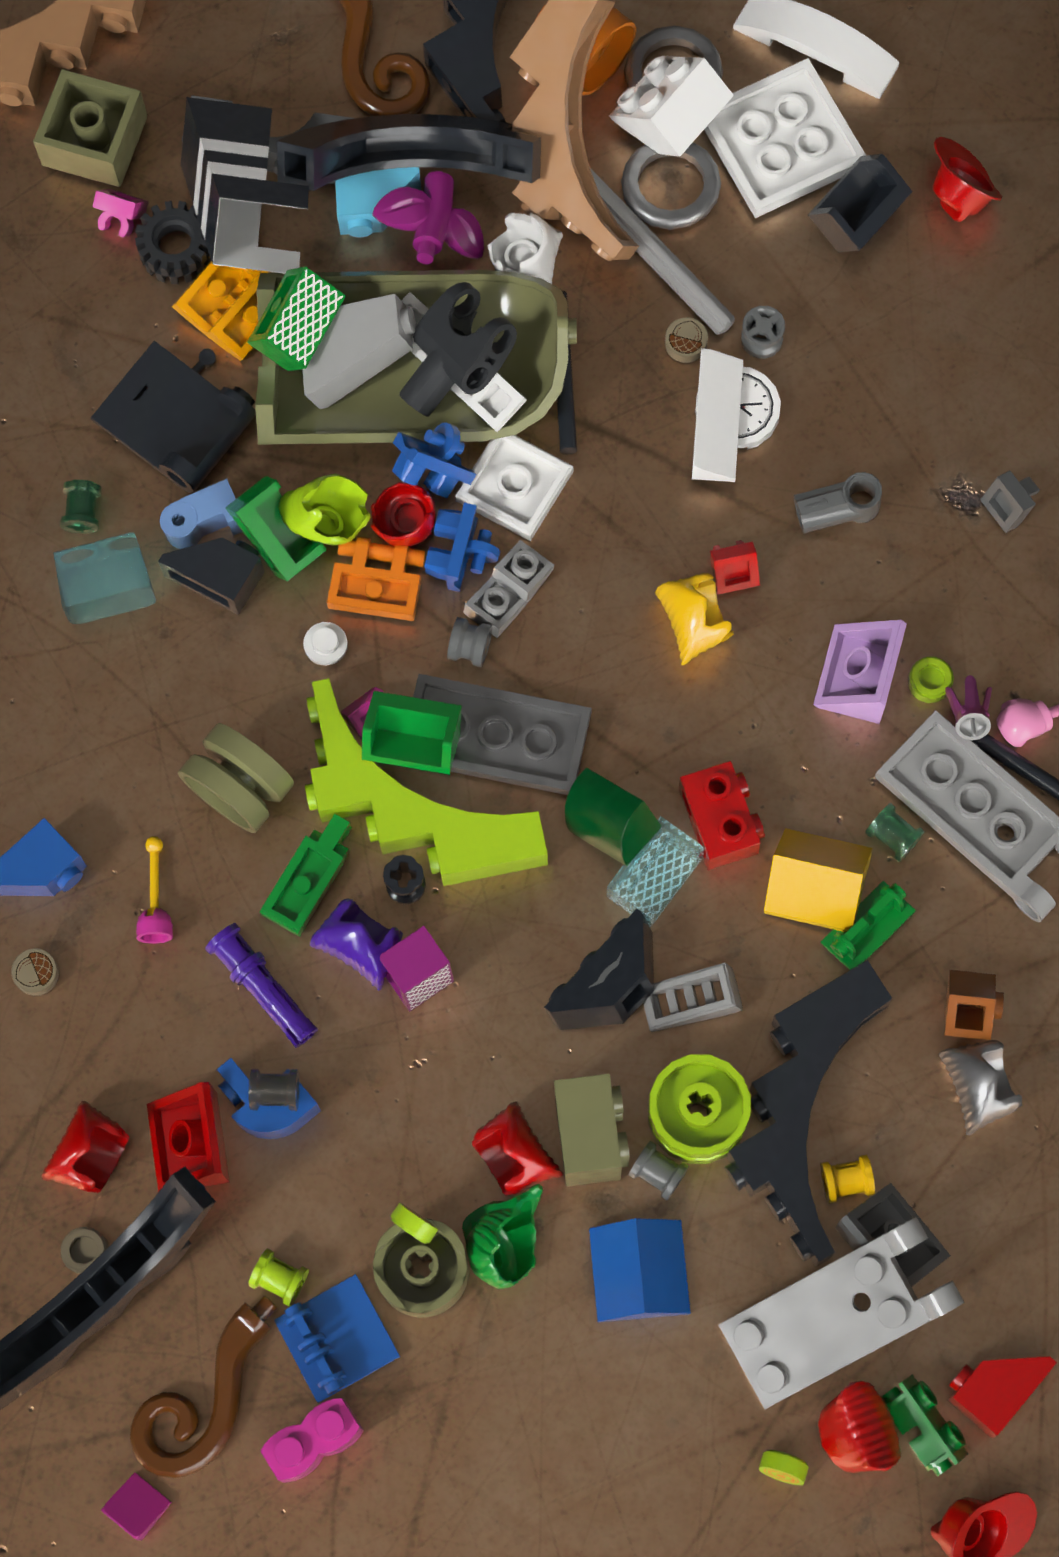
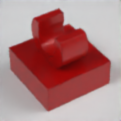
[710,540,760,595]

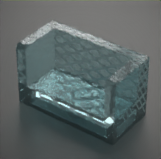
[607,816,704,928]

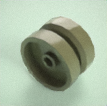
[178,723,294,833]

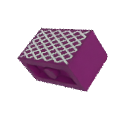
[380,926,454,1012]

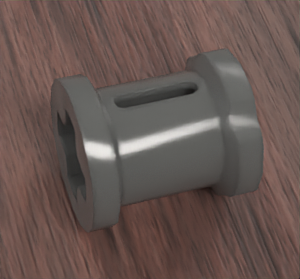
[628,1141,689,1201]

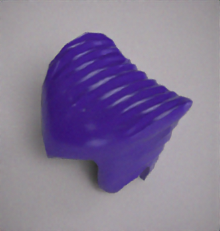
[310,898,403,991]

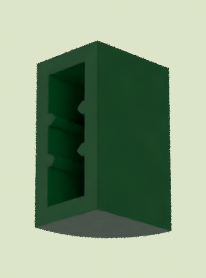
[565,767,662,866]

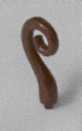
[339,0,430,116]
[130,1295,278,1478]

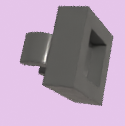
[980,471,1040,533]

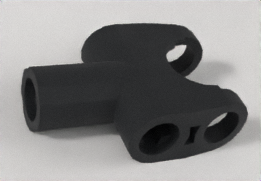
[399,282,517,417]

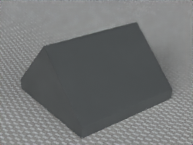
[835,1183,951,1287]

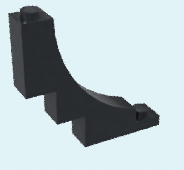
[423,0,508,123]

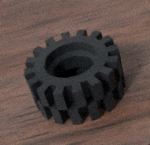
[135,201,211,284]

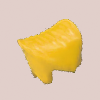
[655,573,734,665]

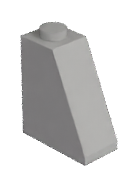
[302,294,416,409]

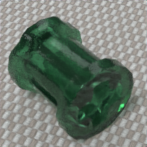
[60,479,102,534]
[865,803,926,862]

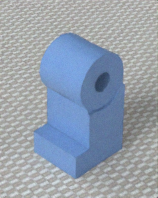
[160,479,242,549]

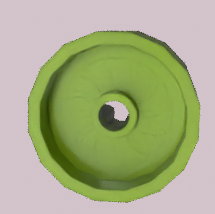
[648,1054,751,1164]

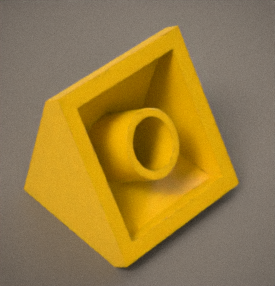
[764,828,873,932]

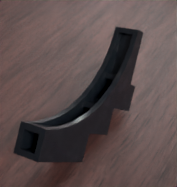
[725,960,892,1267]
[0,1167,216,1410]

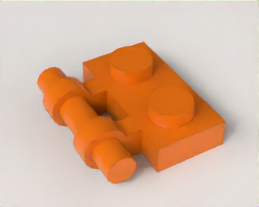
[327,536,426,621]

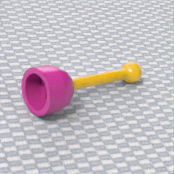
[136,836,173,944]

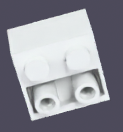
[609,56,734,156]

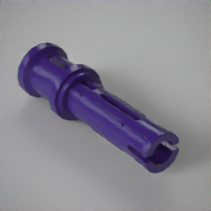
[205,923,318,1048]

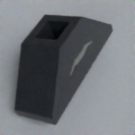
[544,908,654,1030]

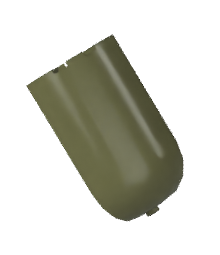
[255,270,577,445]

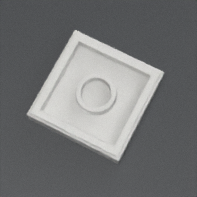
[455,435,574,541]

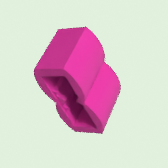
[260,1398,363,1482]

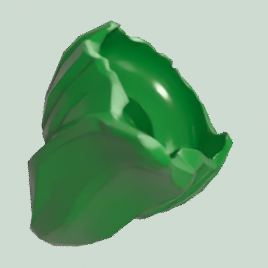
[462,1184,543,1289]

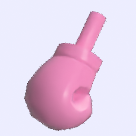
[996,698,1059,747]

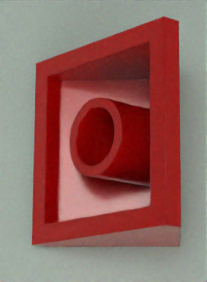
[146,1082,230,1192]

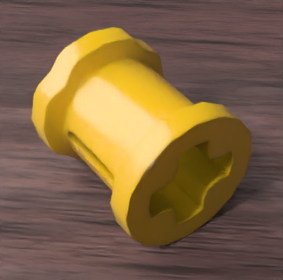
[820,1154,875,1203]

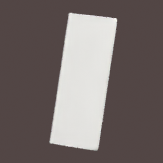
[692,348,743,482]

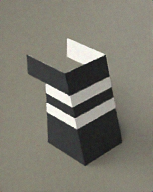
[180,97,309,274]

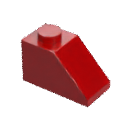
[947,1356,1057,1438]

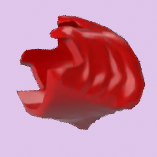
[41,1101,129,1193]
[472,1101,564,1196]
[818,1381,901,1473]

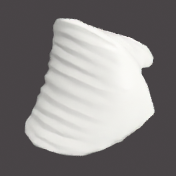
[488,212,563,284]

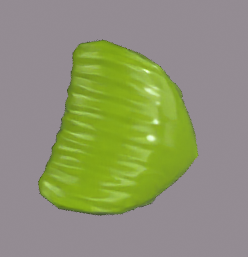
[278,473,371,545]

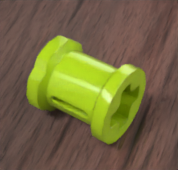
[248,1248,309,1307]

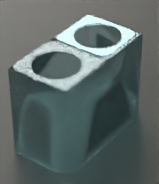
[53,532,156,624]

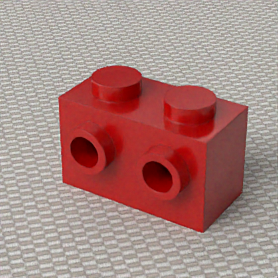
[679,761,765,870]

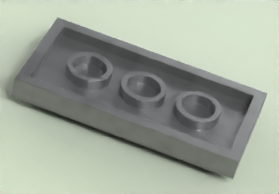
[413,674,591,795]

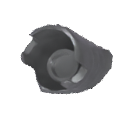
[939,1040,1022,1135]

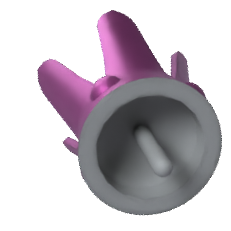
[945,675,992,740]

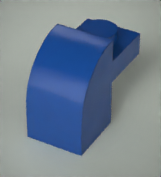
[217,1058,321,1139]

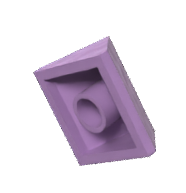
[813,620,907,724]

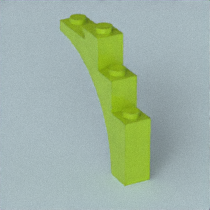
[305,678,548,886]

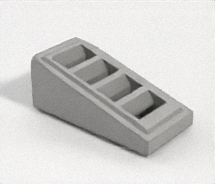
[643,963,743,1032]

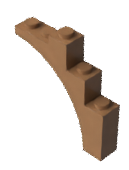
[0,0,146,106]
[510,0,639,261]

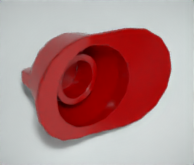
[933,136,1002,222]
[930,1491,1037,1557]

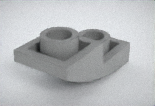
[463,540,554,638]

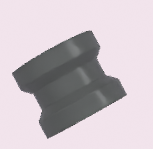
[741,306,785,359]
[447,617,493,667]

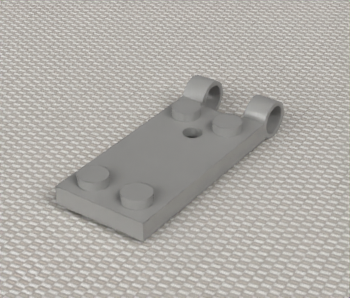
[875,710,1059,922]
[719,1217,964,1409]

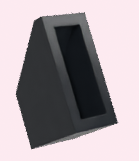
[158,538,265,615]

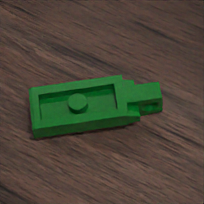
[260,814,352,937]

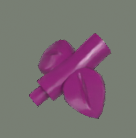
[372,171,484,264]

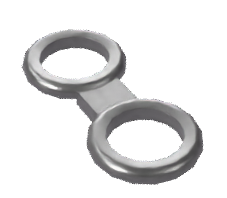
[621,25,723,230]

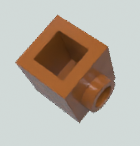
[944,970,1004,1040]

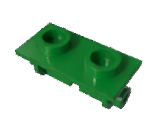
[820,880,916,970]
[881,1374,968,1477]

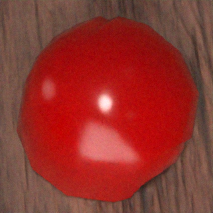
[371,482,436,547]

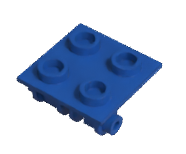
[274,1274,400,1403]

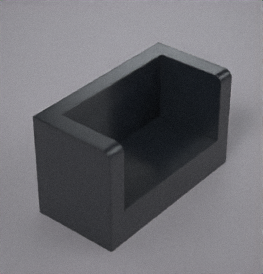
[808,154,913,252]

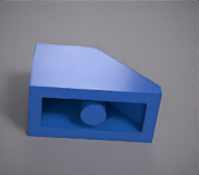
[0,818,87,896]

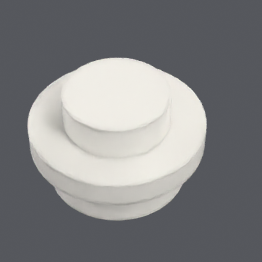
[303,622,348,666]

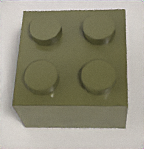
[33,69,148,187]
[554,1074,630,1187]

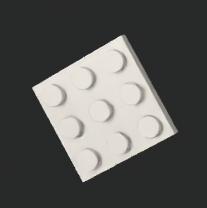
[704,58,866,218]

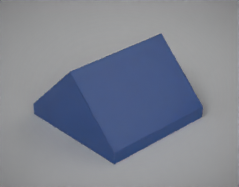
[589,1218,691,1323]

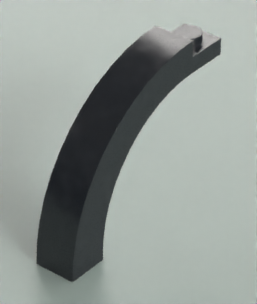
[277,114,541,191]

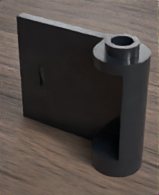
[91,340,256,493]

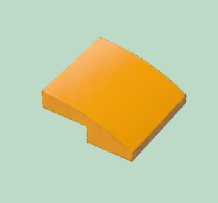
[172,261,269,361]

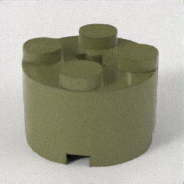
[373,1218,469,1318]

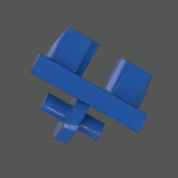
[392,422,477,498]
[424,503,501,592]

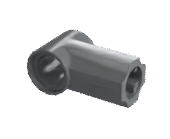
[794,472,882,534]

